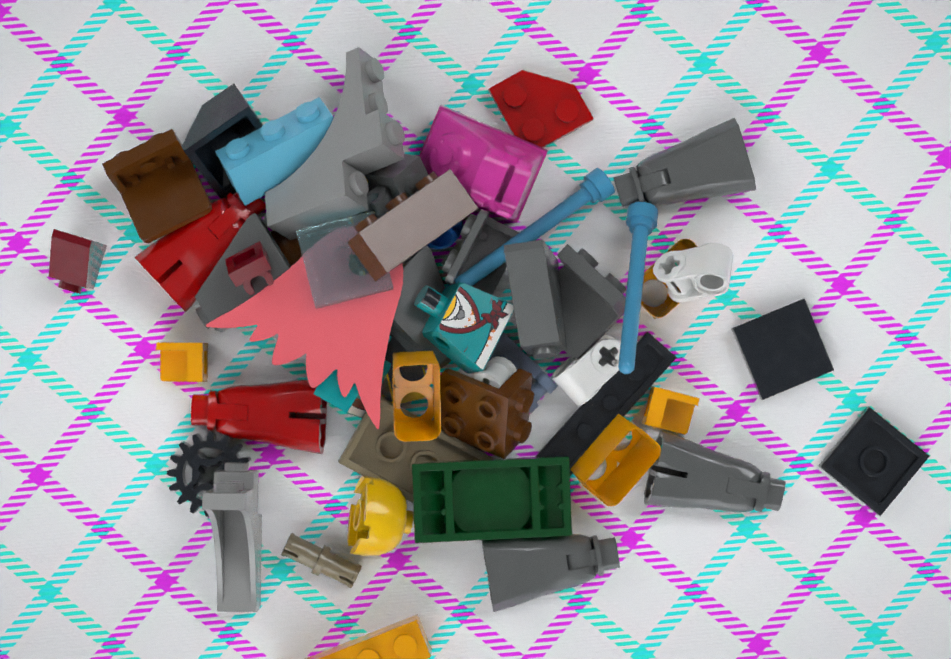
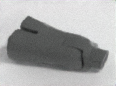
[613,118,756,207]
[644,431,786,513]
[481,534,620,612]

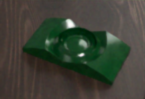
[411,456,572,543]

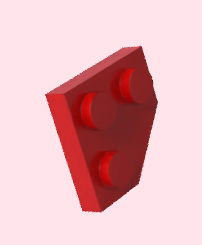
[488,70,594,148]

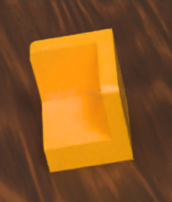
[156,342,208,382]
[642,386,700,435]

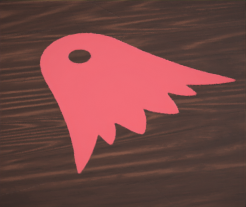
[206,226,404,429]

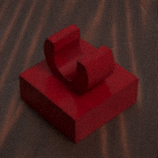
[225,241,273,295]

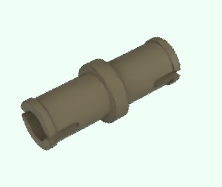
[281,533,362,588]

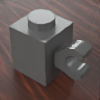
[364,154,428,217]

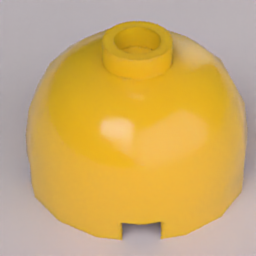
[347,476,413,556]

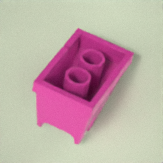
[419,105,548,223]

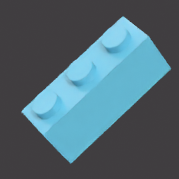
[215,97,334,205]

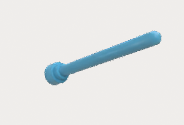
[455,168,615,286]
[618,202,658,374]

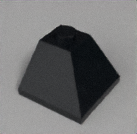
[182,83,263,199]

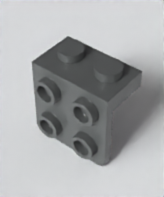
[442,209,519,295]
[557,244,627,359]

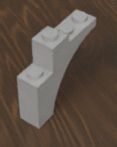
[265,47,405,240]
[202,462,262,612]

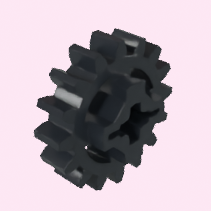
[167,431,251,517]

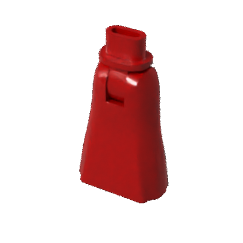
[134,192,266,312]
[191,379,327,454]

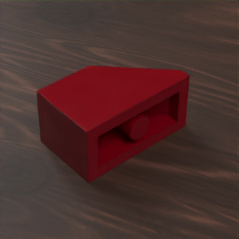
[49,229,107,294]

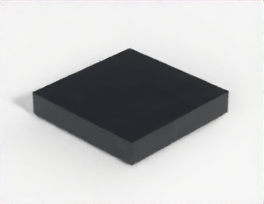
[731,299,834,400]
[819,407,930,516]

